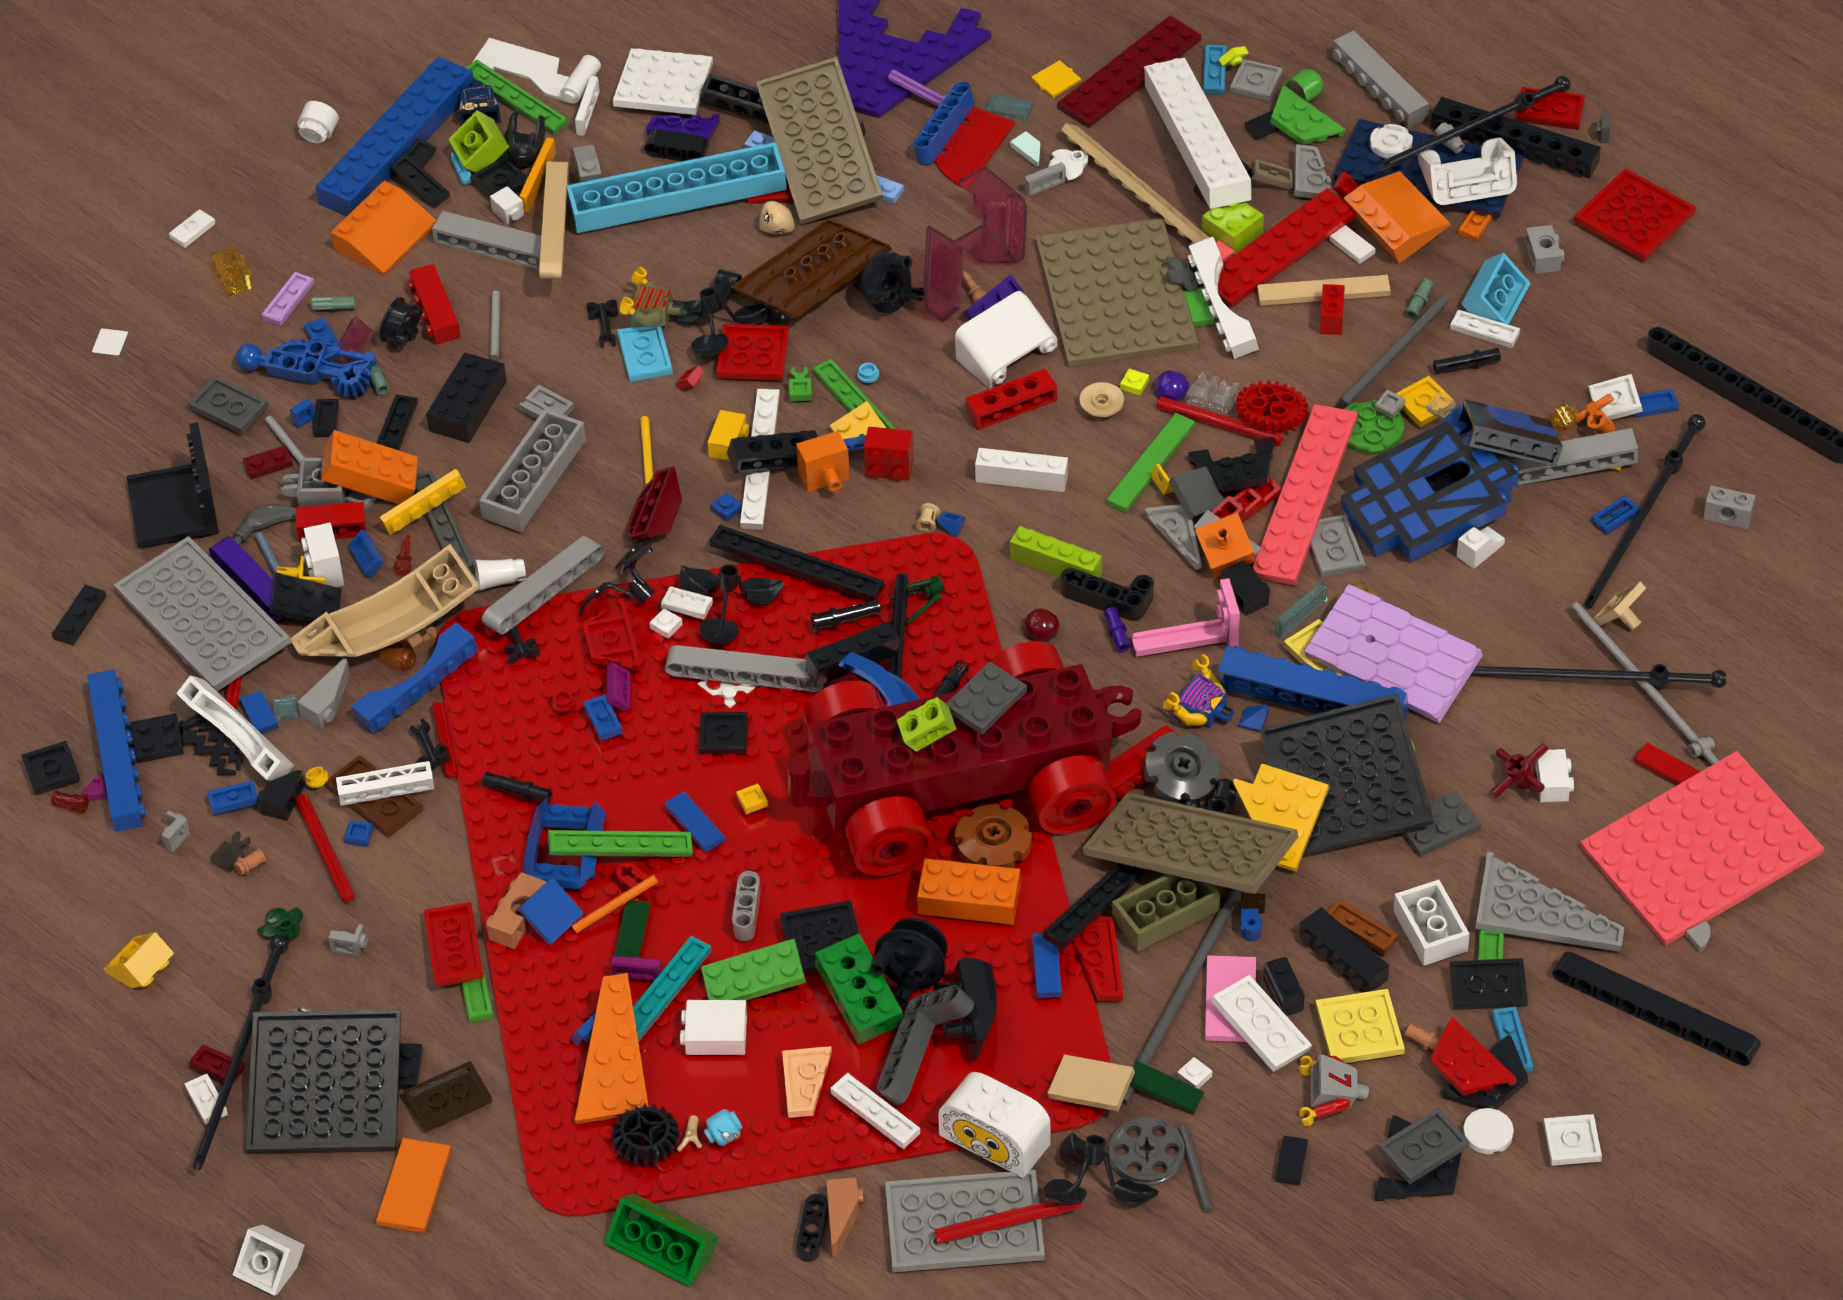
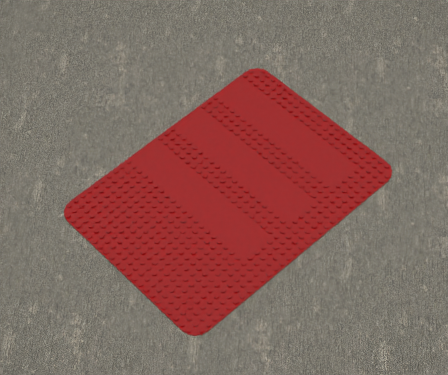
[436,532,1111,1217]

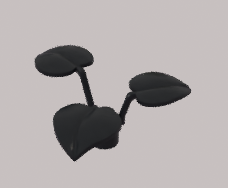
[673,287,771,355]
[579,541,655,617]
[680,565,784,645]
[1044,1132,1159,1205]

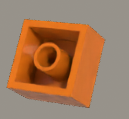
[796,431,850,492]
[1195,512,1256,578]

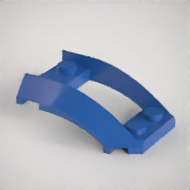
[838,652,919,706]
[523,798,607,889]

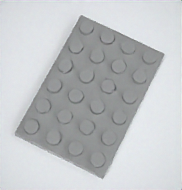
[885,1170,1045,1272]

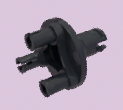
[852,251,926,313]

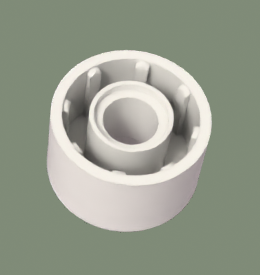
[297,101,339,143]

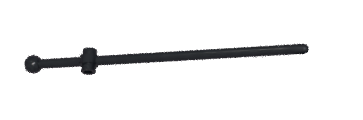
[1377,76,1571,170]
[1584,414,1706,609]
[1471,664,1726,690]
[193,935,289,1170]

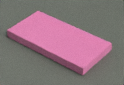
[1205,956,1256,1042]

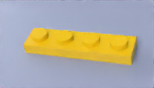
[380,469,466,535]

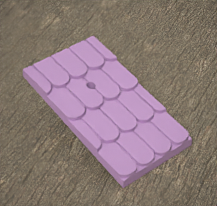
[1304,584,1483,723]

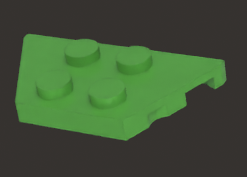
[1270,86,1346,145]

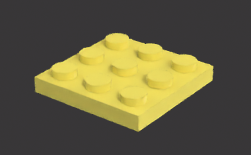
[1315,989,1405,1063]

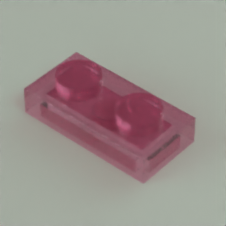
[338,316,373,363]

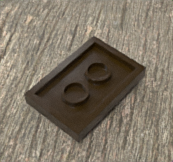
[403,1061,492,1132]

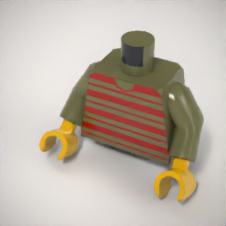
[620,267,683,327]

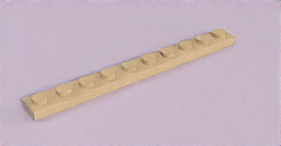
[1061,123,1210,244]

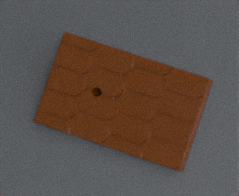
[730,219,892,318]

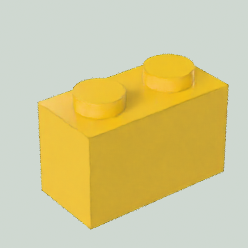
[708,410,750,461]

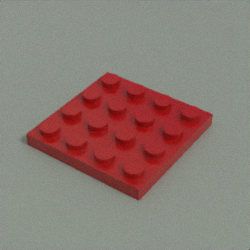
[1574,168,1696,261]

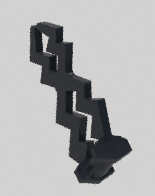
[179,712,243,776]

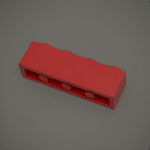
[407,264,461,345]
[1107,724,1180,801]

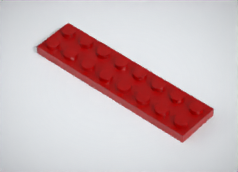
[1201,188,1357,309]

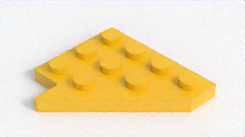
[1233,764,1329,872]

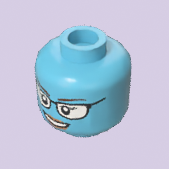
[704,1109,743,1146]

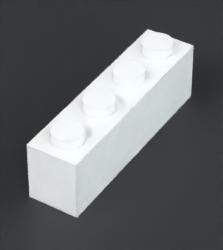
[975,448,1068,492]

